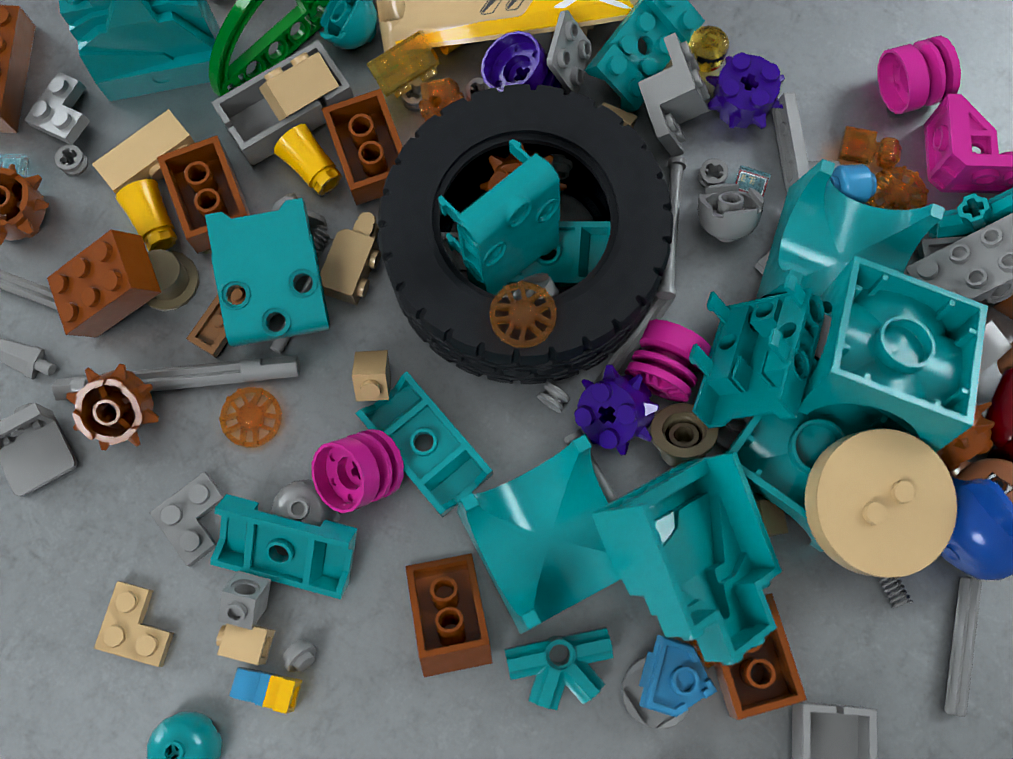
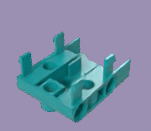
[438,139,560,296]
[205,198,330,347]
[689,274,825,428]

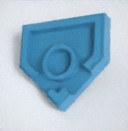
[639,635,717,717]

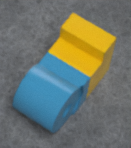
[229,667,302,714]

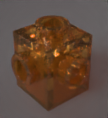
[419,77,465,121]

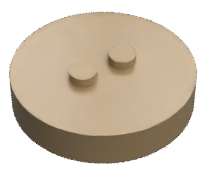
[805,429,957,578]

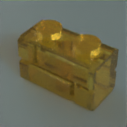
[366,30,441,99]

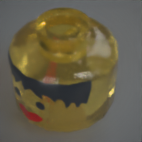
[689,25,729,73]

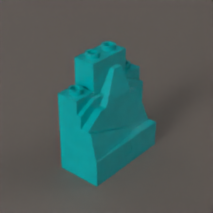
[59,0,220,102]
[591,451,782,665]

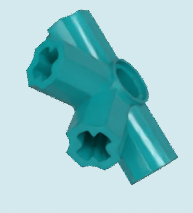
[928,187,1013,238]
[505,627,614,710]

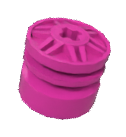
[877,35,961,114]
[625,319,711,403]
[312,428,404,513]

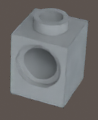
[218,571,271,630]

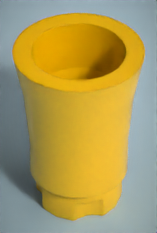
[274,124,342,195]
[115,179,178,251]

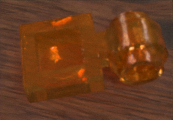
[838,126,902,169]

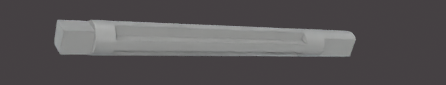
[51,355,301,401]

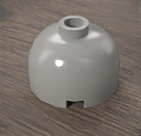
[698,184,764,242]
[271,479,340,527]

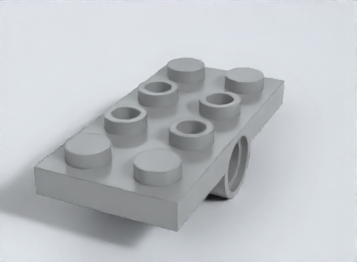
[906,213,1013,303]

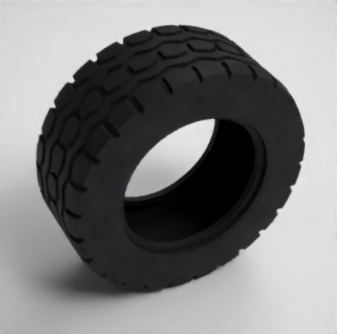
[378,84,673,384]

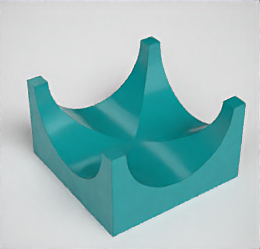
[756,159,945,318]
[798,256,988,453]
[725,359,918,552]
[457,434,621,634]

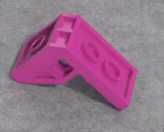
[924,94,1013,194]

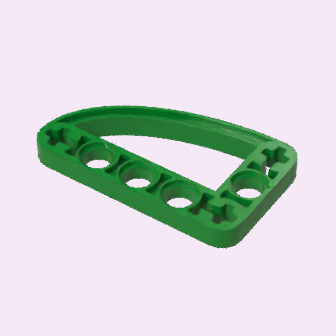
[209,0,330,97]

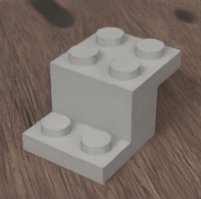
[638,33,711,157]

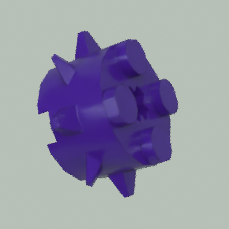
[705,52,785,129]
[574,364,660,455]

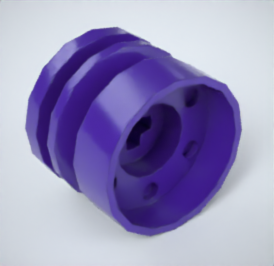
[481,31,561,92]

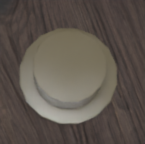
[146,249,199,311]
[650,403,719,467]

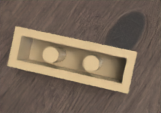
[92,109,195,194]

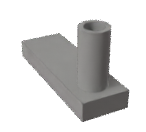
[772,93,841,192]

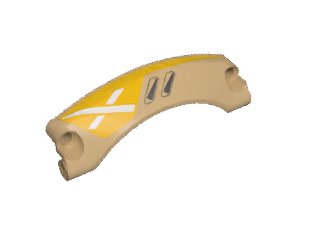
[375,0,639,54]

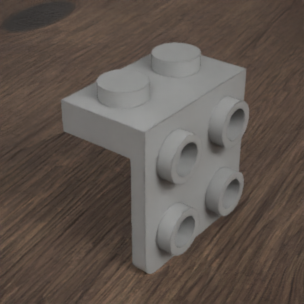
[547,10,592,96]
[0,403,77,497]

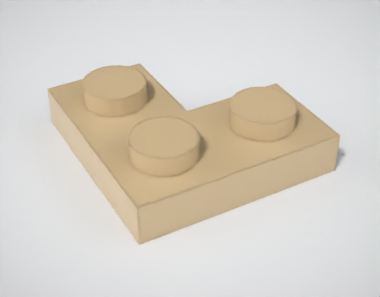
[94,581,174,667]

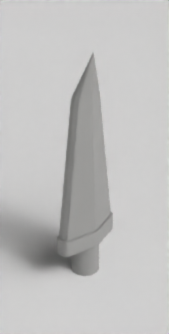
[0,338,56,379]

